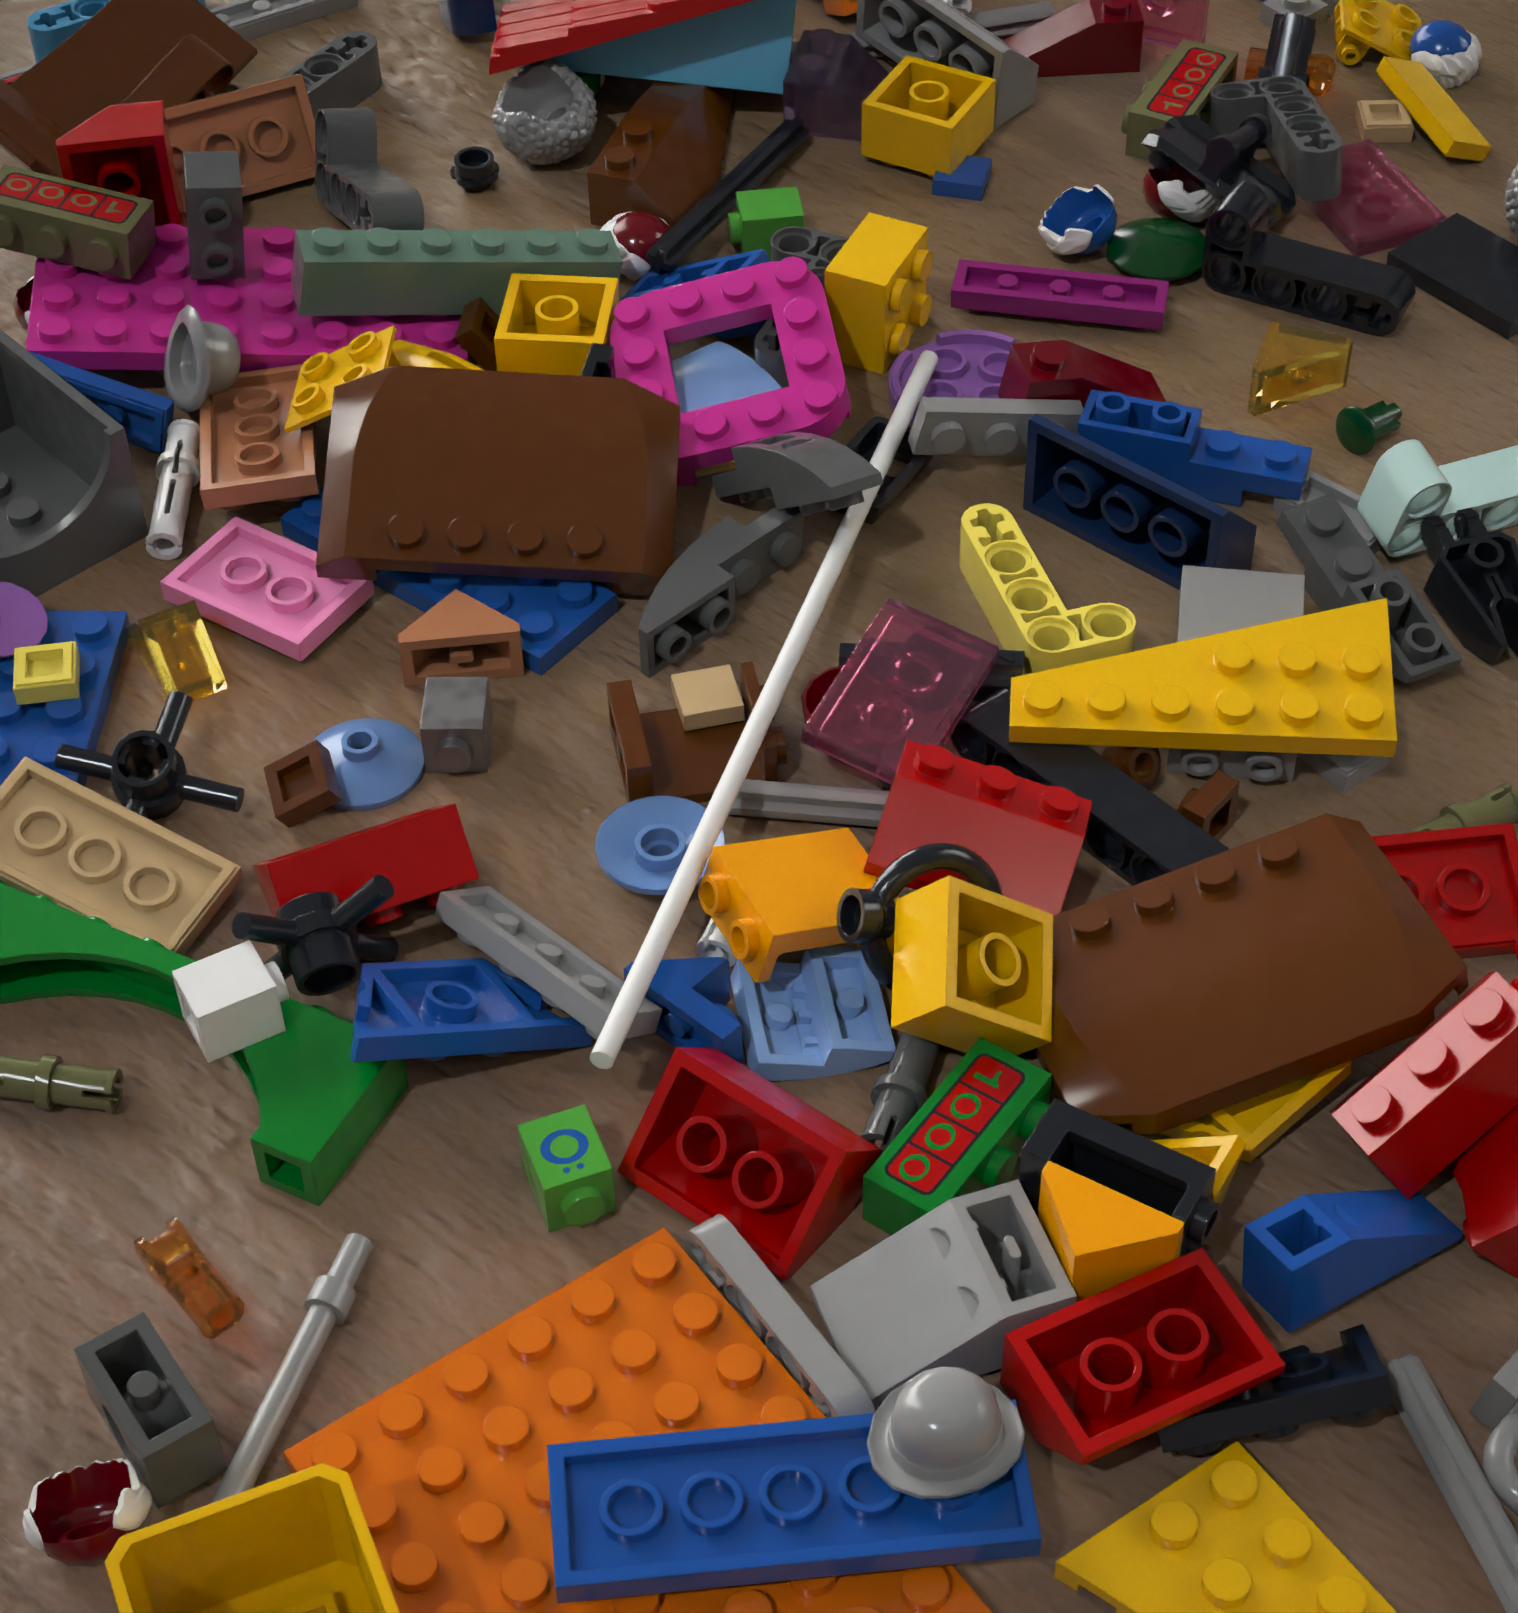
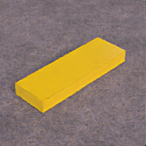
[1376,56,1492,162]

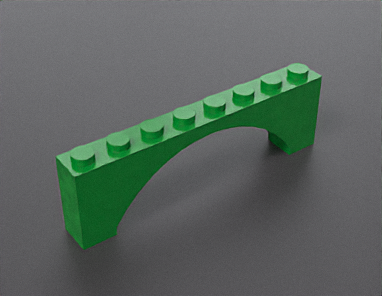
[0,880,409,1206]

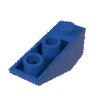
[1242,1189,1463,1333]

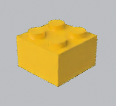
[861,55,996,178]
[824,212,933,375]
[494,273,620,376]
[891,875,1053,1056]

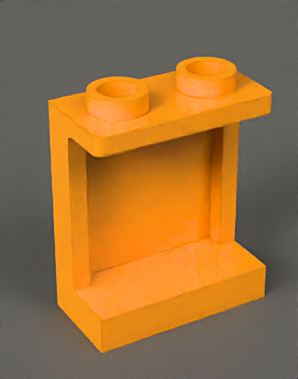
[698,827,900,983]

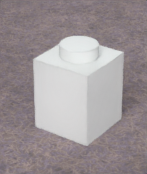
[171,940,289,1063]

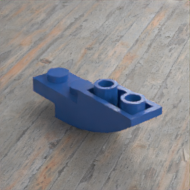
[1077,389,1312,507]

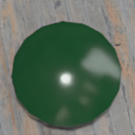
[1106,218,1205,285]

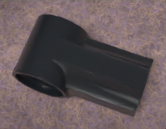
[1256,13,1317,87]

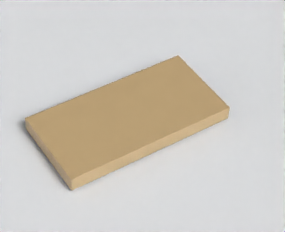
[0,756,243,956]

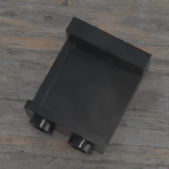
[1019,1098,1221,1259]

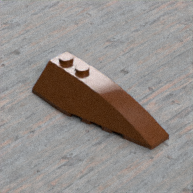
[587,81,735,228]

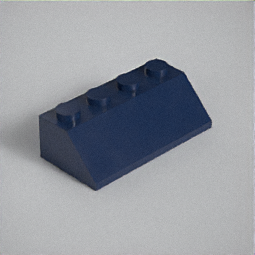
[1023,413,1257,590]

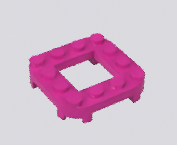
[610,257,852,486]

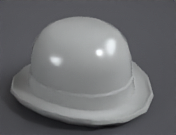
[164,305,241,413]
[866,1366,1026,1499]

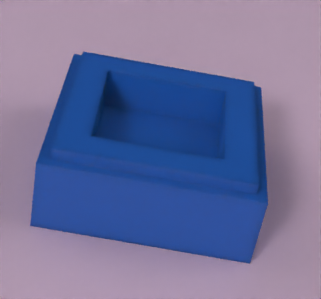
[932,156,992,201]

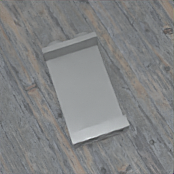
[1167,565,1305,783]

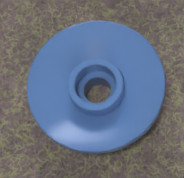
[312,718,425,811]
[595,796,725,895]

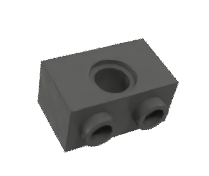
[183,151,245,280]
[74,1312,227,1508]

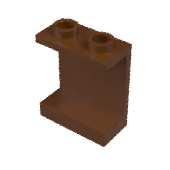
[606,661,787,803]

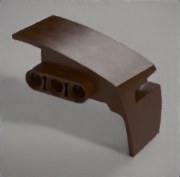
[0,0,258,178]

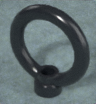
[837,843,1002,991]

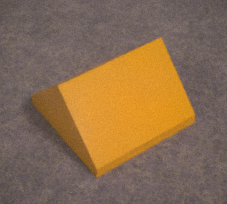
[1038,1160,1185,1302]

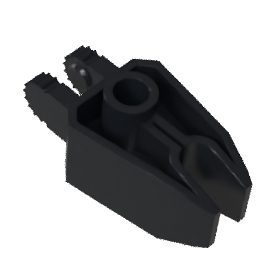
[1420,508,1518,665]

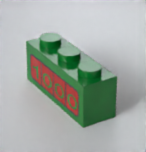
[863,1037,1052,1235]

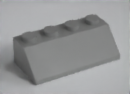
[856,0,1039,130]

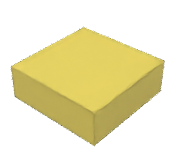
[13,641,80,705]

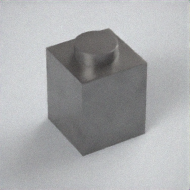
[420,677,493,773]

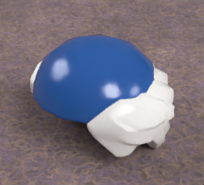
[1409,20,1482,89]
[1038,184,1118,255]

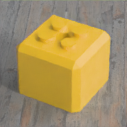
[104,1463,400,1613]

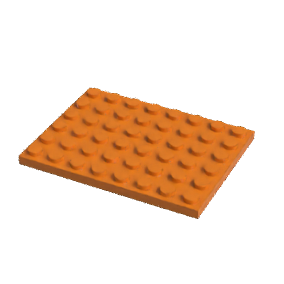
[283,1227,993,1613]

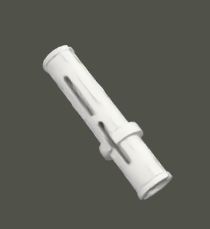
[145,419,200,560]

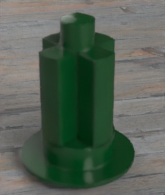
[1335,400,1402,455]

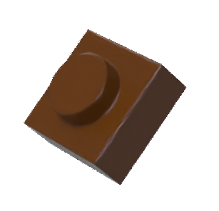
[455,297,499,371]
[264,740,342,828]
[1177,771,1240,841]

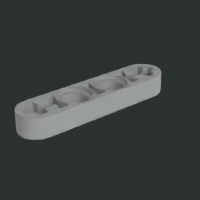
[684,1214,876,1418]

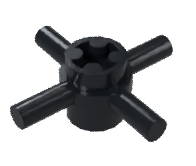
[55,691,244,820]
[232,874,399,996]

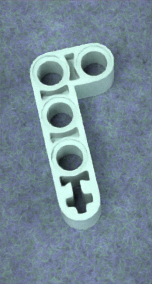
[1357,439,1518,557]

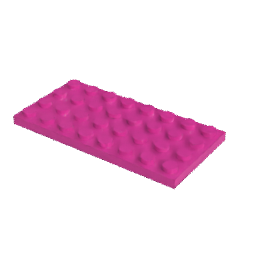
[25,224,468,372]

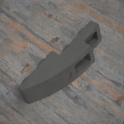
[711,432,884,516]
[1277,494,1462,684]
[638,506,803,678]

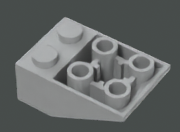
[810,1179,1077,1408]

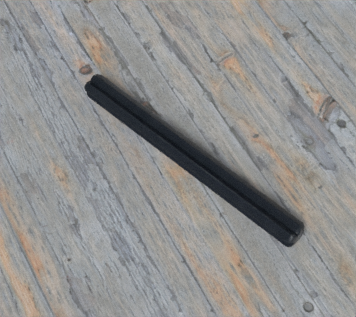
[646,116,809,274]

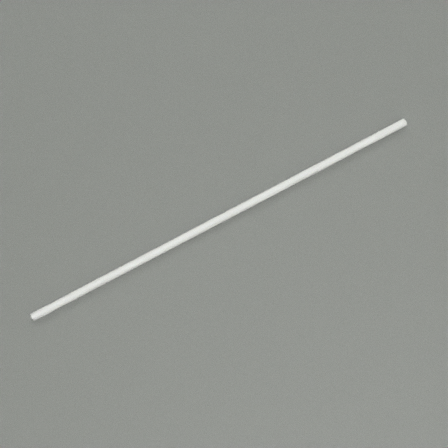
[590,350,938,1069]

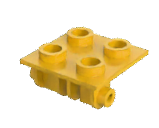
[1334,0,1422,65]
[284,325,401,434]

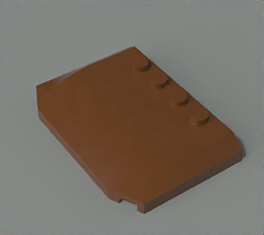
[316,365,681,595]
[1033,813,1469,1134]

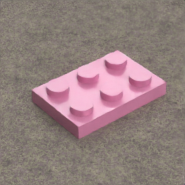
[160,516,375,662]

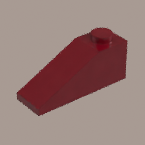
[1002,0,1144,78]
[998,340,1166,408]

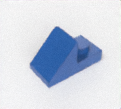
[624,957,743,1064]

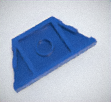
[350,958,593,1063]

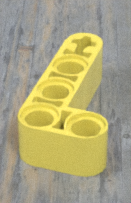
[959,503,1136,675]

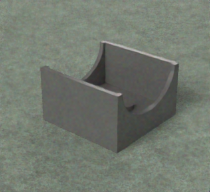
[0,329,148,597]

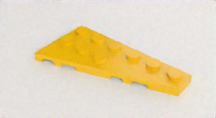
[1009,598,1397,757]
[1054,1441,1397,1613]

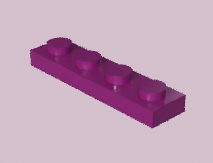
[951,259,1169,330]

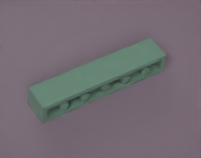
[291,227,623,316]

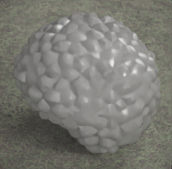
[492,60,597,165]

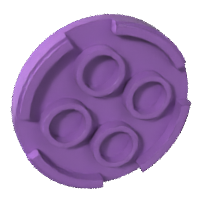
[888,330,1016,428]

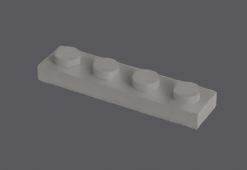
[434,886,663,1039]

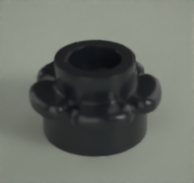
[450,147,500,192]

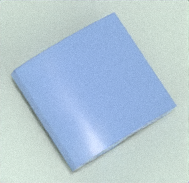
[671,341,782,413]
[730,947,896,1081]

